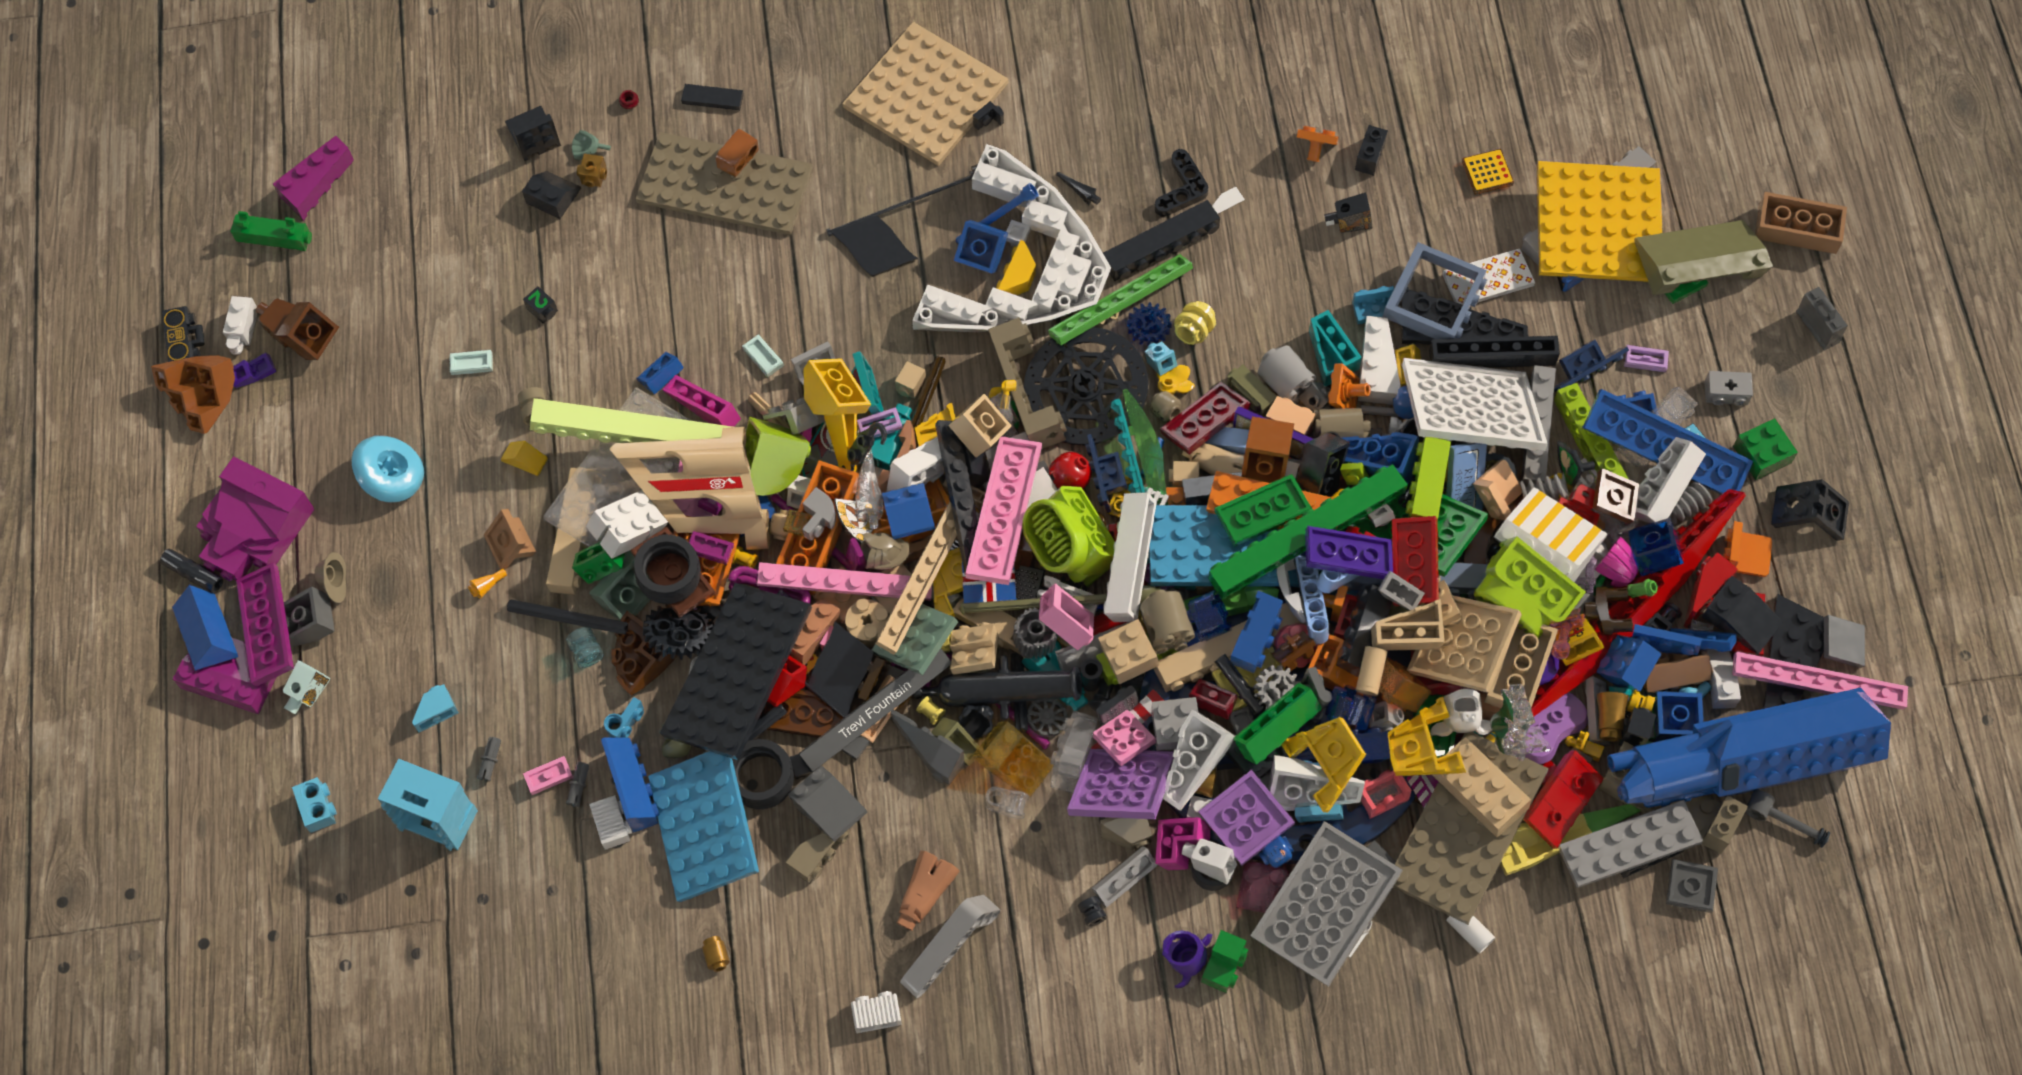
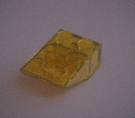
[972,721,1056,798]

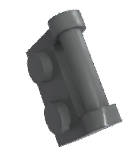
[1301,667,1332,723]

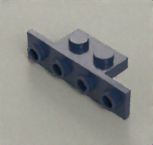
[1554,339,1629,392]
[1085,434,1128,513]

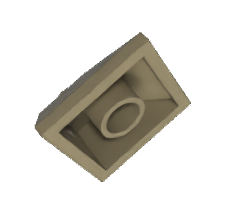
[1100,817,1152,850]

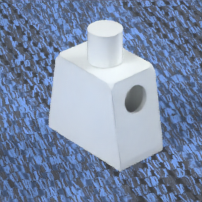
[1182,839,1237,884]

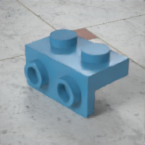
[1352,286,1394,324]

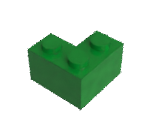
[1201,930,1249,994]

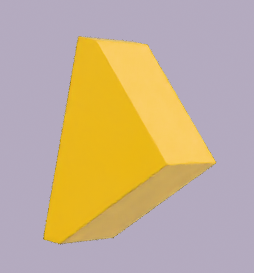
[500,441,548,476]

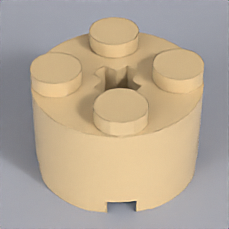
[845,598,889,649]

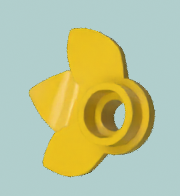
[1157,365,1195,395]

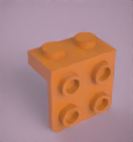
[1723,521,1772,577]

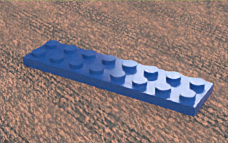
[1582,389,1753,495]

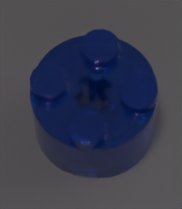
[1187,590,1232,642]
[1325,685,1376,730]

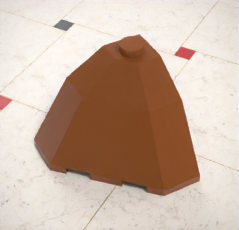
[151,355,235,434]

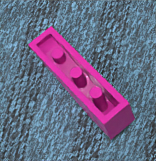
[662,375,741,427]

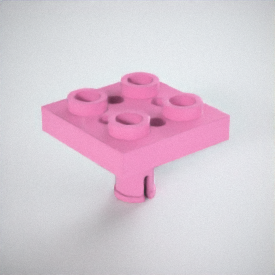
[1093,709,1156,766]

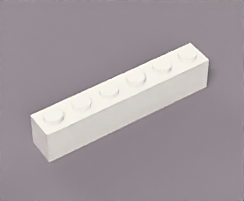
[1104,493,1157,622]

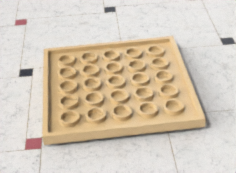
[843,22,1009,166]

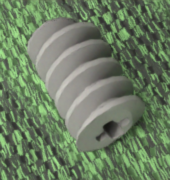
[1521,473,1568,501]
[1668,482,1712,524]

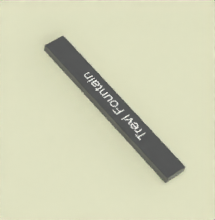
[798,649,951,772]

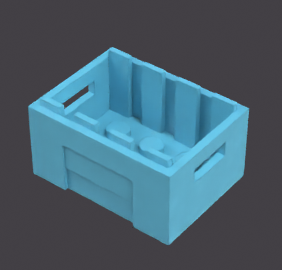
[378,759,478,851]

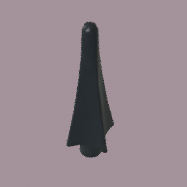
[1056,172,1101,205]

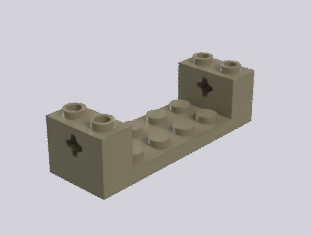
[988,317,1067,449]
[1599,741,1748,854]

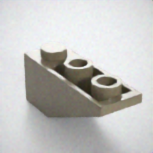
[786,829,850,884]

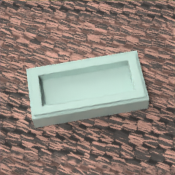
[742,334,784,378]
[450,350,493,375]

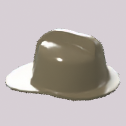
[314,552,346,603]

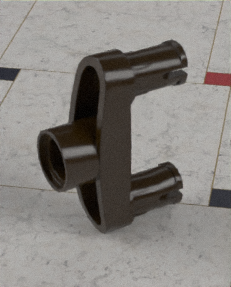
[1584,587,1633,636]

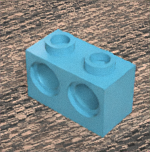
[292,777,337,833]

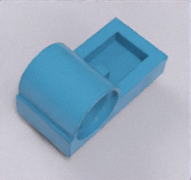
[604,697,644,738]

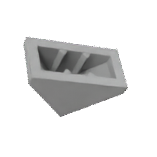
[1378,571,1425,611]

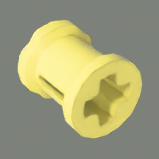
[916,696,946,725]

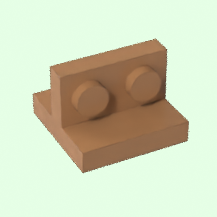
[484,509,536,569]

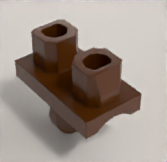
[1271,631,1316,671]

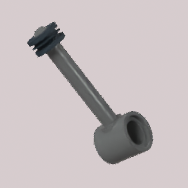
[1745,790,1831,848]

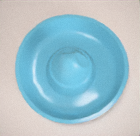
[352,436,424,502]

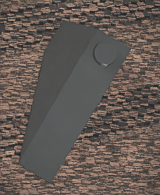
[890,710,965,785]

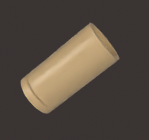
[1356,646,1387,696]

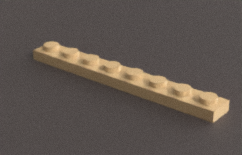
[875,502,957,655]

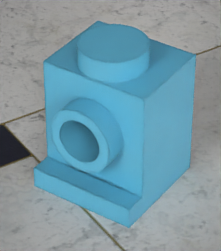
[1144,341,1177,376]

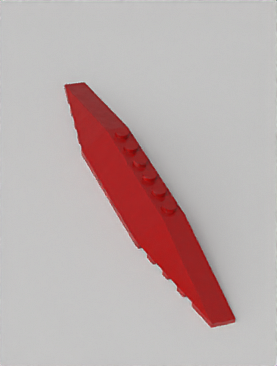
[1505,489,1746,727]

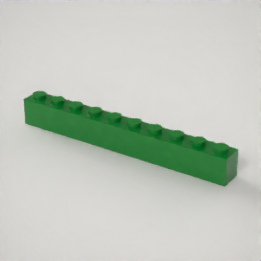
[1208,464,1408,600]

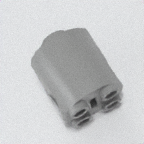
[1258,346,1316,405]

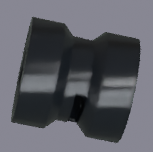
[1078,896,1107,927]

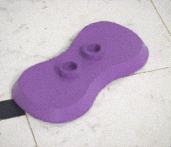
[1506,692,1588,764]

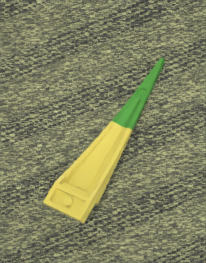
[1500,804,1641,876]

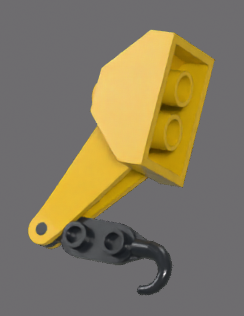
[803,359,887,472]

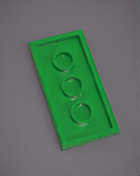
[1214,474,1312,547]

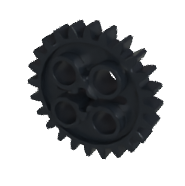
[643,604,714,660]

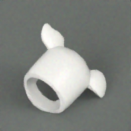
[1430,689,1492,737]

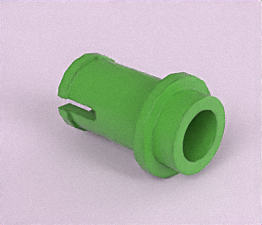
[1627,579,1657,598]

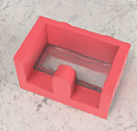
[1361,770,1412,819]

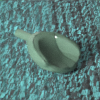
[571,130,611,160]

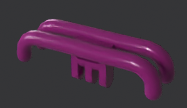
[728,566,811,603]

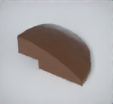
[611,611,677,695]

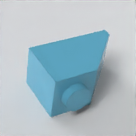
[412,684,459,733]

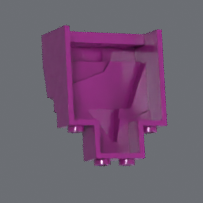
[196,456,315,582]

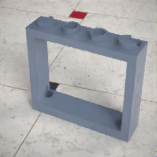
[1383,242,1488,339]

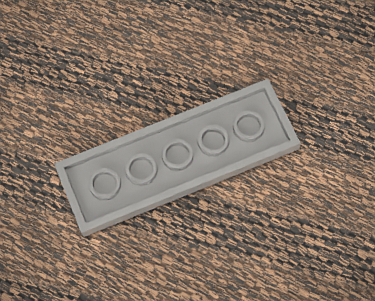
[1558,800,1703,888]

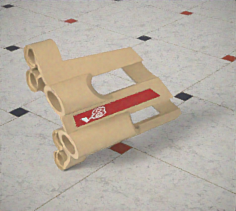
[610,427,770,550]

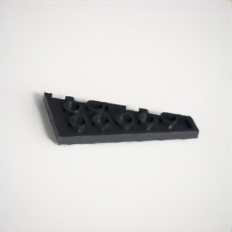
[1401,287,1528,345]
[1763,594,1824,709]

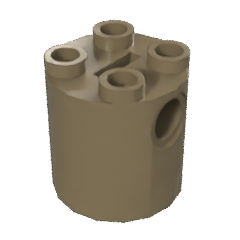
[1313,408,1371,439]
[1139,590,1195,654]

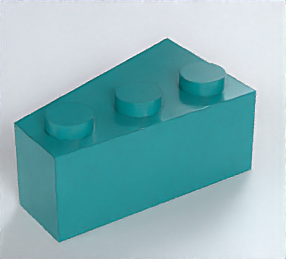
[1309,310,1362,386]

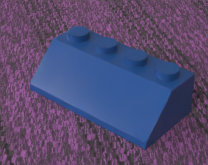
[601,738,660,833]

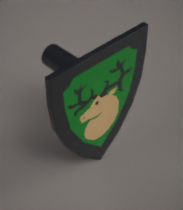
[1557,441,1595,494]

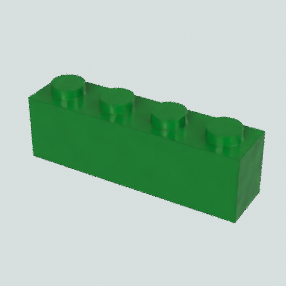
[1233,683,1322,765]

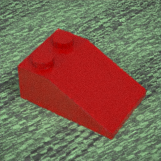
[1684,552,1738,628]

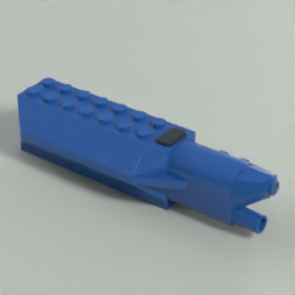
[1607,687,1891,808]

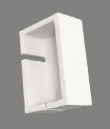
[586,490,668,559]

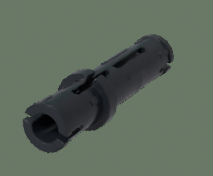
[1214,654,1266,715]

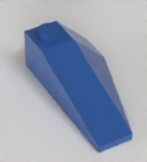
[1342,432,1419,484]

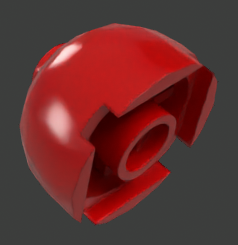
[1049,452,1092,490]

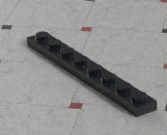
[935,420,978,575]

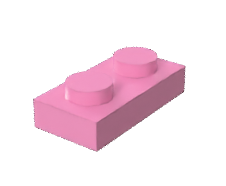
[523,756,573,795]

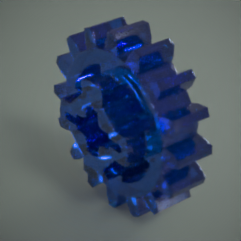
[1127,302,1172,346]

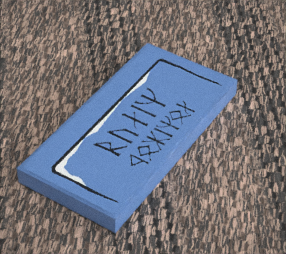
[1446,443,1487,511]

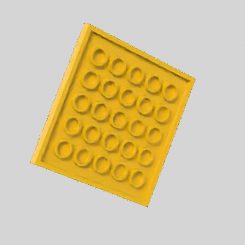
[1537,161,1662,282]

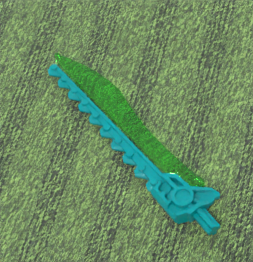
[1111,389,1196,592]

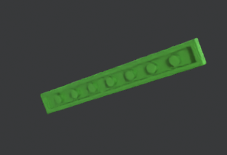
[1048,254,1193,345]

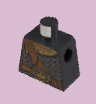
[1324,192,1373,233]

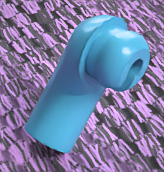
[1679,681,1712,699]

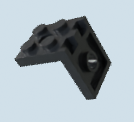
[505,106,561,161]
[1771,479,1849,541]

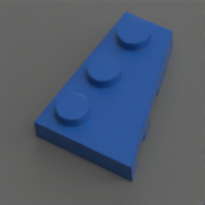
[1632,624,1702,655]

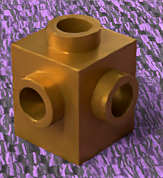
[577,154,607,187]

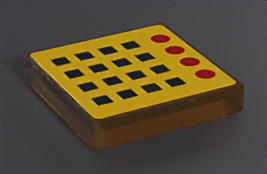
[1462,149,1514,195]

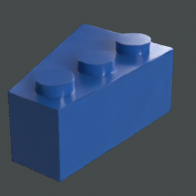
[1230,591,1283,673]

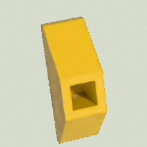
[996,240,1036,296]

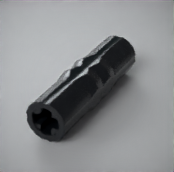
[160,548,223,593]

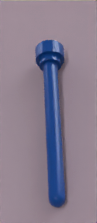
[955,183,1039,244]

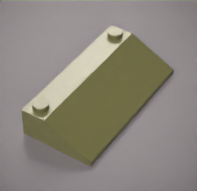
[1634,220,1773,295]

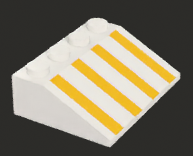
[1494,487,1608,582]

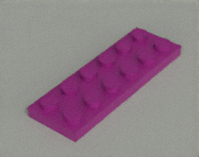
[236,563,294,686]

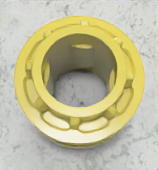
[1174,301,1216,345]

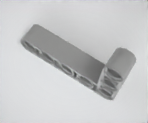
[900,895,1001,998]

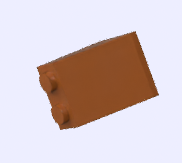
[1241,416,1294,483]

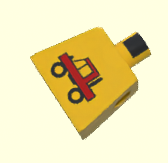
[1556,616,1604,666]

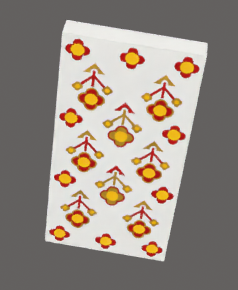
[1442,248,1535,305]

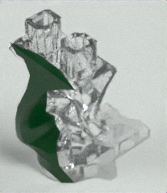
[1490,684,1551,761]

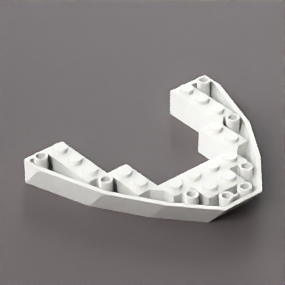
[913,144,1111,332]

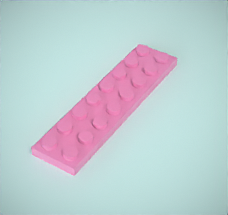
[965,437,1042,585]

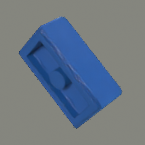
[637,352,683,394]

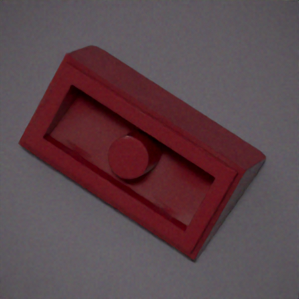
[1189,679,1238,719]

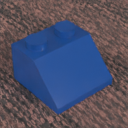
[882,483,935,539]

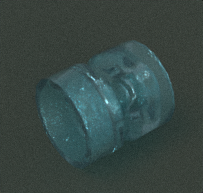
[566,627,604,668]

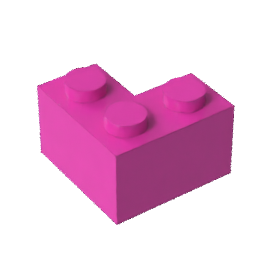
[1155,817,1211,871]

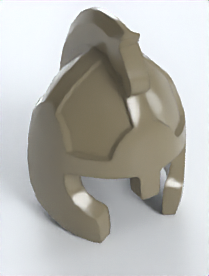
[860,533,909,570]

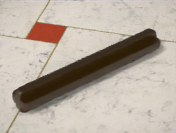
[910,355,946,429]

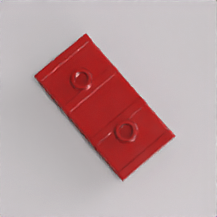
[1523,750,1604,849]

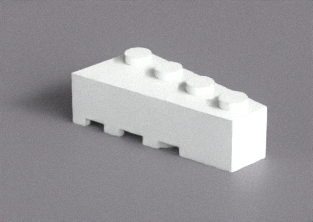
[1358,316,1401,405]
[1635,437,1706,527]

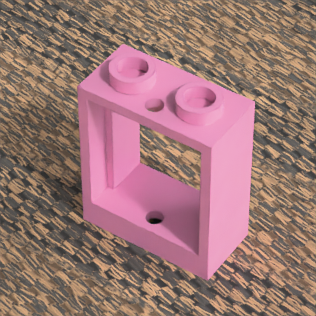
[1039,583,1094,650]

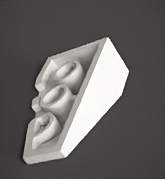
[1163,710,1235,810]
[1268,755,1365,811]

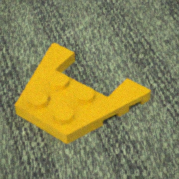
[933,548,963,617]
[1384,697,1466,776]
[1282,717,1366,813]

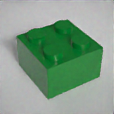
[1733,418,1798,480]

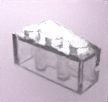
[1050,710,1098,794]

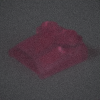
[1236,862,1289,913]

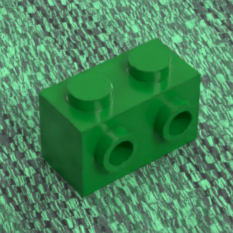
[572,541,625,584]

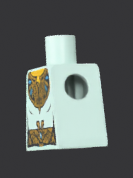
[283,660,331,714]

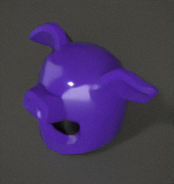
[1162,930,1213,989]

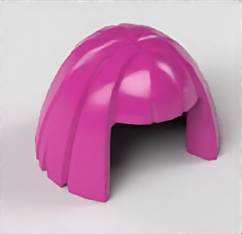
[1594,537,1639,588]

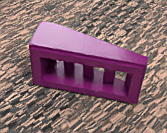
[846,538,868,572]

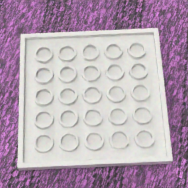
[1402,358,1547,451]

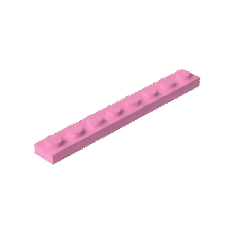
[757,563,932,601]
[1732,652,1908,710]

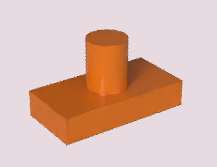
[1322,586,1348,623]

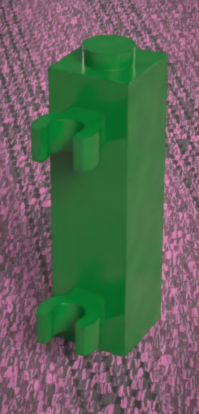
[230,211,312,251]

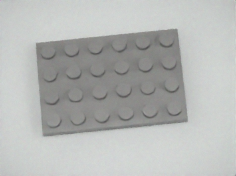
[1250,821,1403,987]

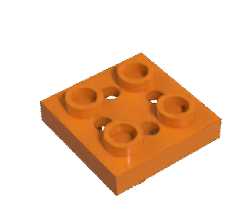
[1297,126,1339,162]
[1328,363,1371,409]

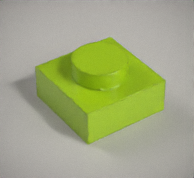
[1340,463,1369,485]

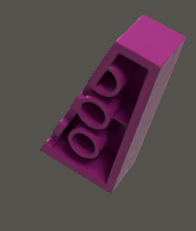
[273,136,354,221]

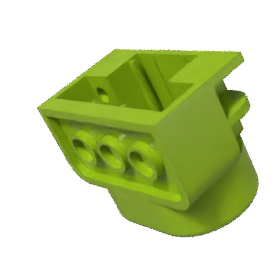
[1022,486,1115,587]
[1474,536,1586,639]

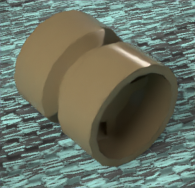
[518,387,546,426]

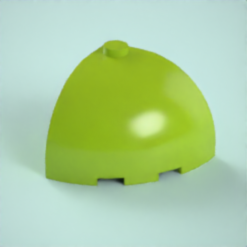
[745,417,811,496]

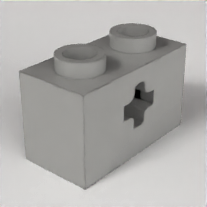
[1705,371,1753,406]

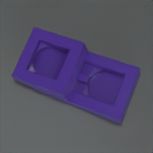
[233,352,277,388]

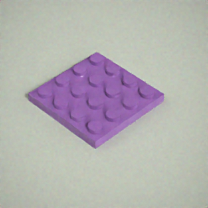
[1067,749,1174,819]

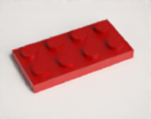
[1392,516,1439,606]

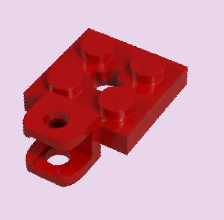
[1557,484,1600,526]

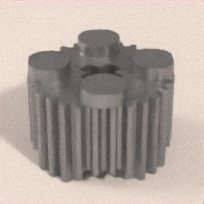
[1013,607,1057,658]

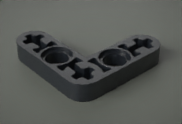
[1155,149,1209,217]

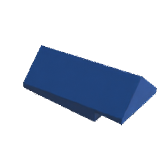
[172,585,238,670]

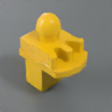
[1564,731,1604,762]

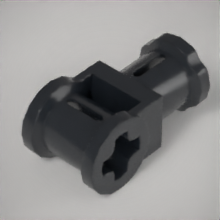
[1644,602,1682,631]

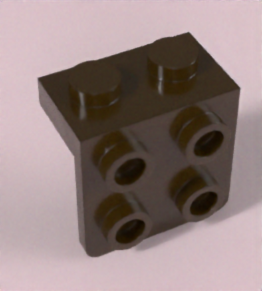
[857,657,912,715]

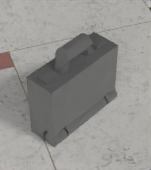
[1796,287,1848,351]

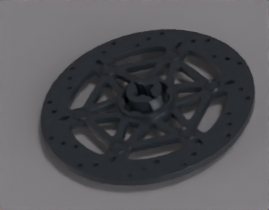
[1024,327,1148,445]

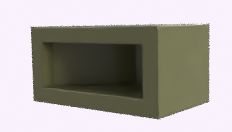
[931,717,983,766]

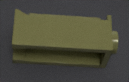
[1227,365,1277,417]

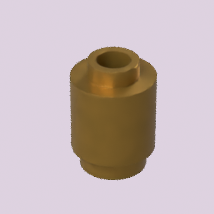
[702,936,730,972]

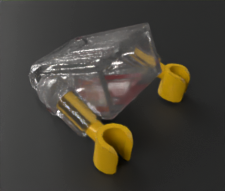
[989,380,1019,438]

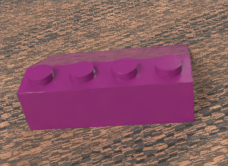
[172,638,277,715]

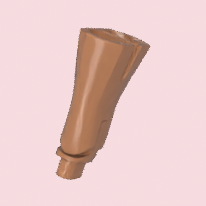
[897,851,960,931]

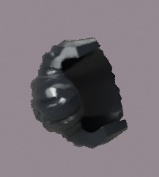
[958,704,994,740]

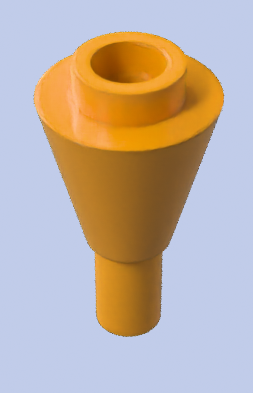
[468,569,507,599]

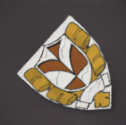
[834,498,875,544]

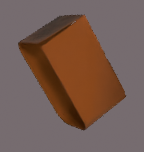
[715,129,759,177]

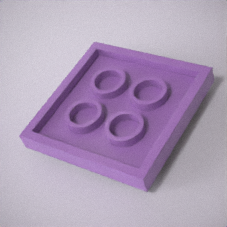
[1198,770,1295,866]

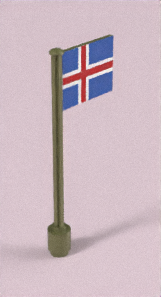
[960,563,1161,615]

